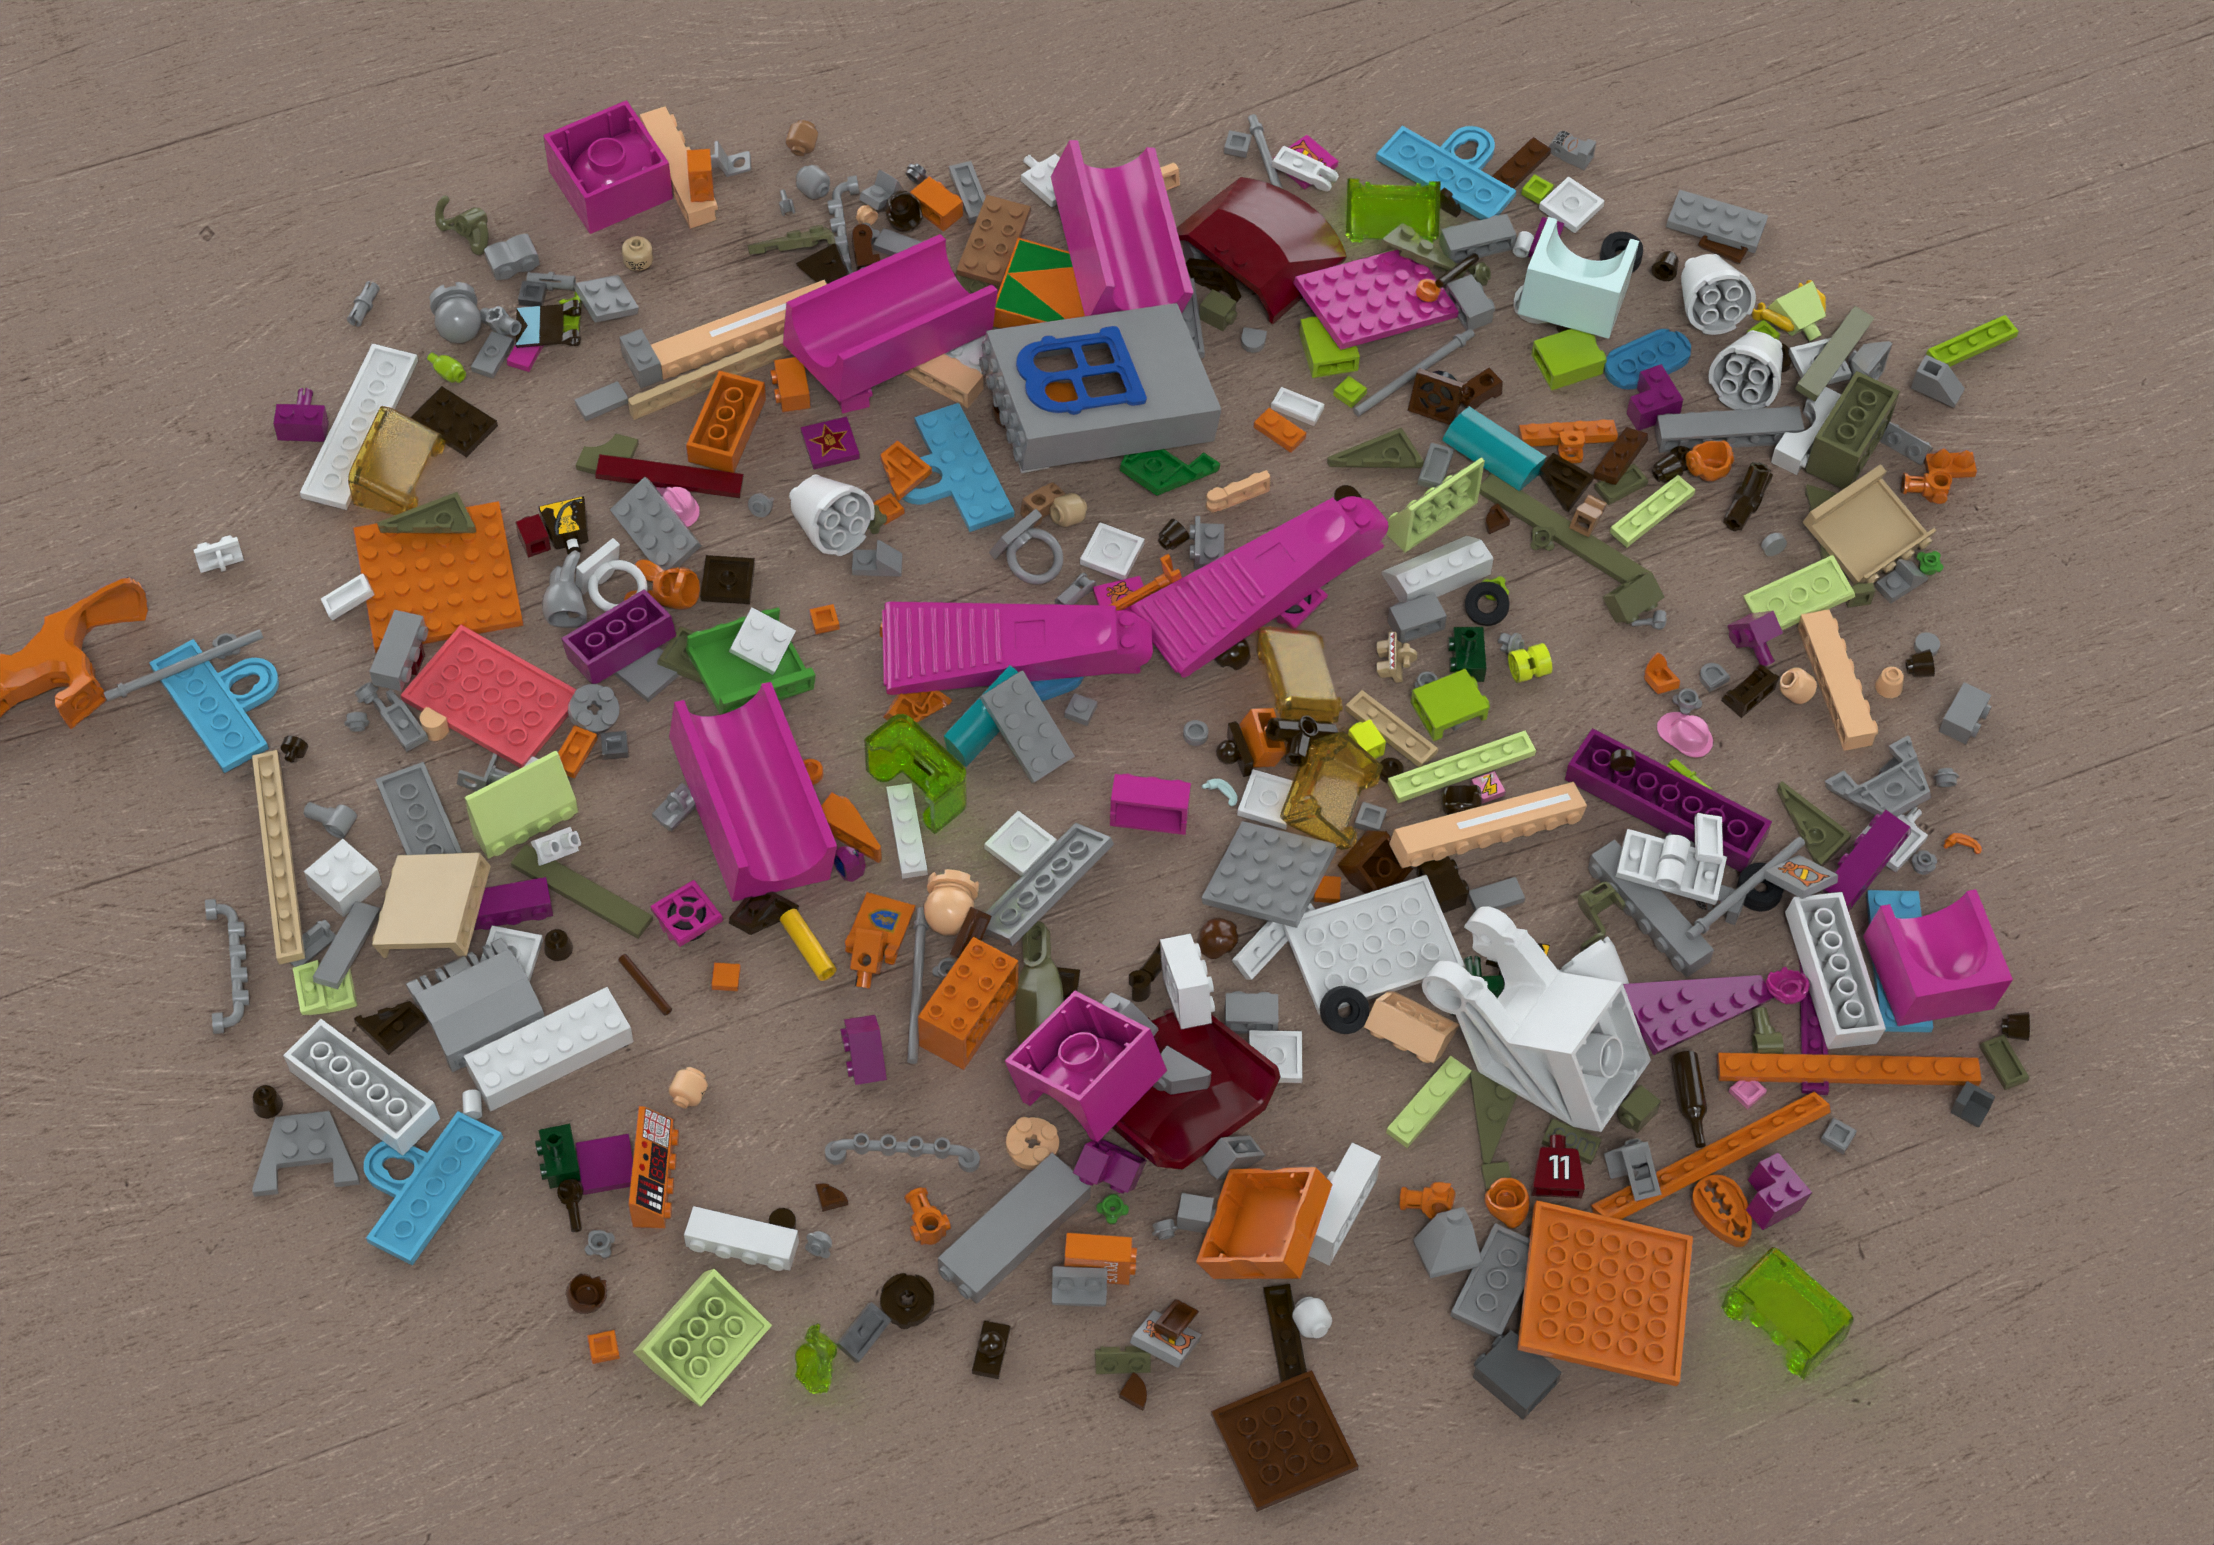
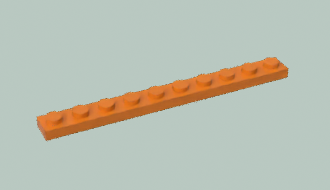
[1716,1053,1982,1086]
[1591,1091,1831,1220]

